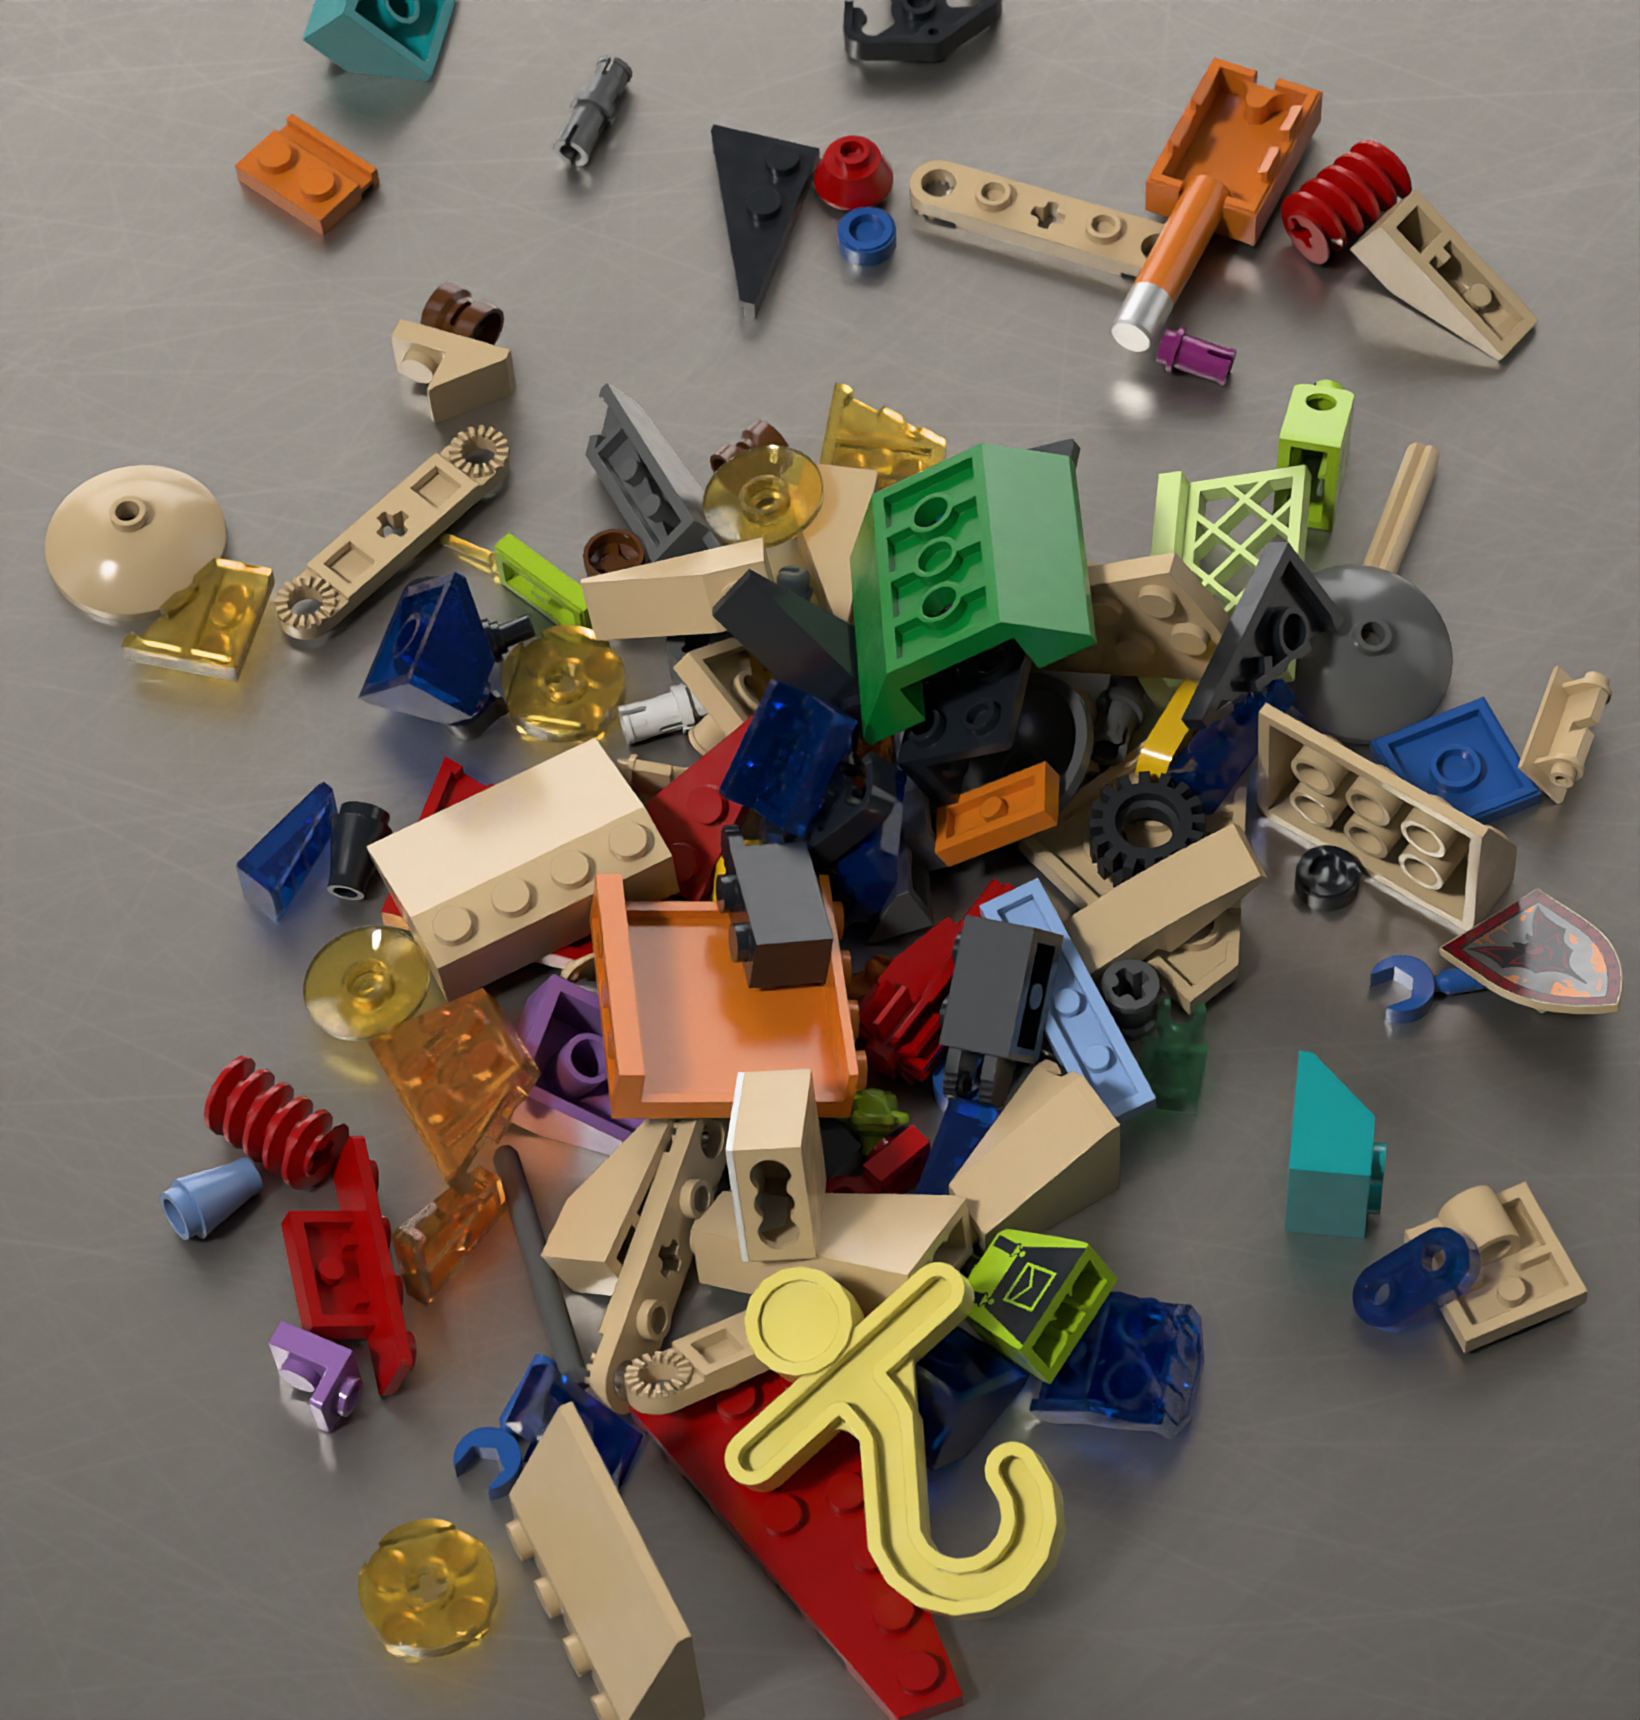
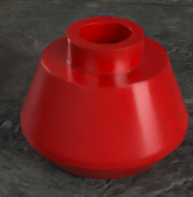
[814,135,894,212]

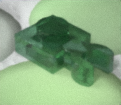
[1138,998,1209,1115]

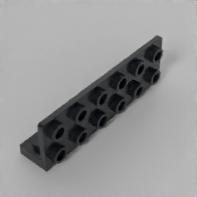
[897,439,1080,807]

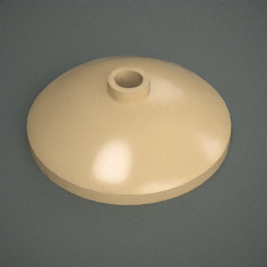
[45,465,228,621]

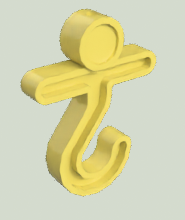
[724,1262,1066,1621]

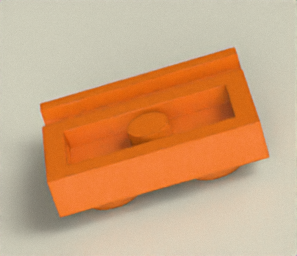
[235,114,380,235]

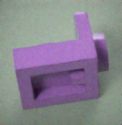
[269,1320,363,1433]

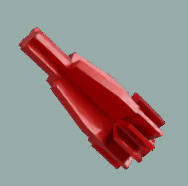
[854,878,1015,1085]

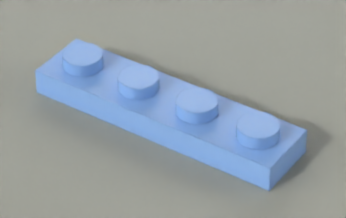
[979,878,1157,1124]

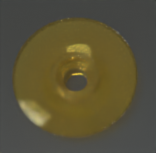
[703,445,824,548]
[303,926,430,1041]

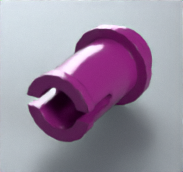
[1156,326,1237,386]

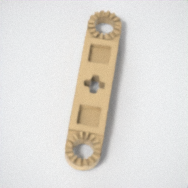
[909,160,1165,277]
[274,425,511,640]
[584,1118,730,1414]
[624,1310,771,1415]

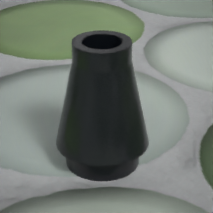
[327,801,393,900]

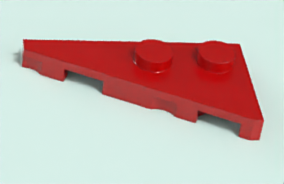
[644,696,798,901]

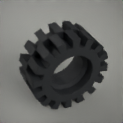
[1089,771,1206,888]

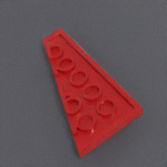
[629,1369,964,1720]

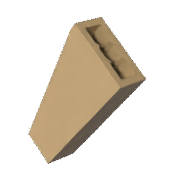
[689,1191,973,1319]

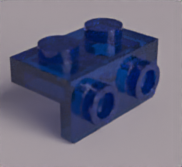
[719,679,857,838]
[1166,679,1297,816]

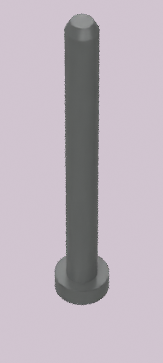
[493,1145,591,1407]

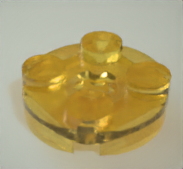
[501,625,627,743]
[358,1519,498,1658]

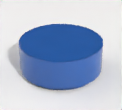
[837,207,897,266]

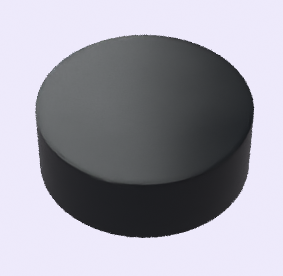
[1295,845,1360,912]

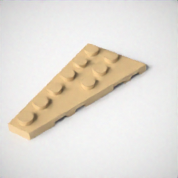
[1031,552,1231,681]

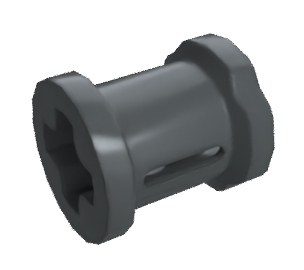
[1101,959,1159,1041]

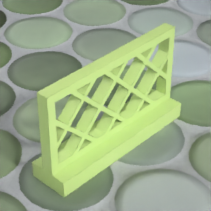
[1138,464,1312,712]

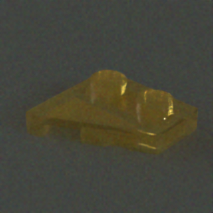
[819,383,947,491]
[121,558,275,682]

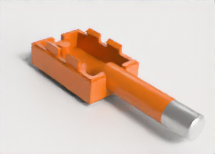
[1111,57,1323,351]

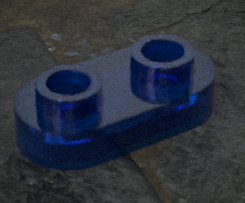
[1352,1227,1481,1332]

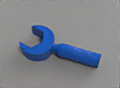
[1369,955,1488,1024]
[453,1354,558,1500]

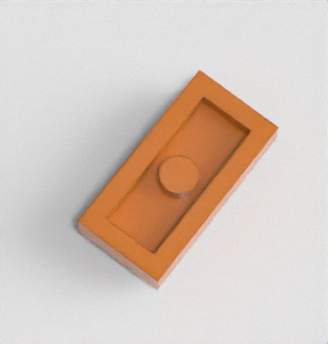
[935,761,1059,867]

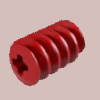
[1281,139,1412,265]
[203,1055,349,1190]

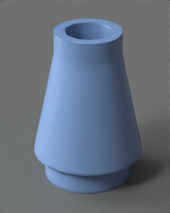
[160,1156,263,1240]

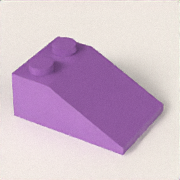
[484,974,647,1155]

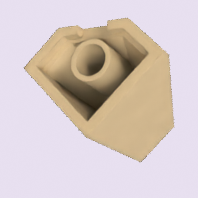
[949,1059,1120,1258]

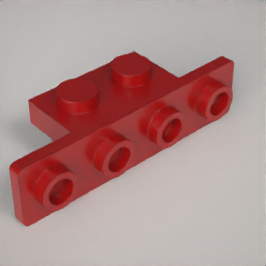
[281,1136,417,1395]

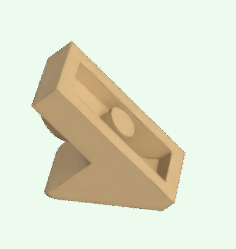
[391,318,516,423]

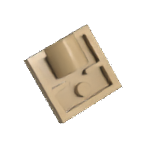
[1404,1182,1588,1353]

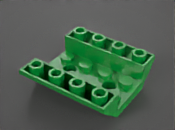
[850,443,1097,745]

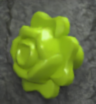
[835,1088,910,1155]

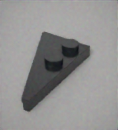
[711,124,820,319]
[1181,542,1346,730]

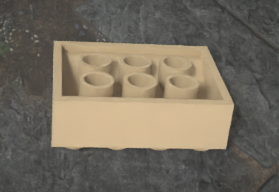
[1257,703,1517,931]
[366,738,680,1003]
[505,1401,705,1720]

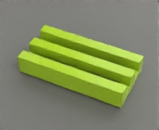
[494,532,596,646]

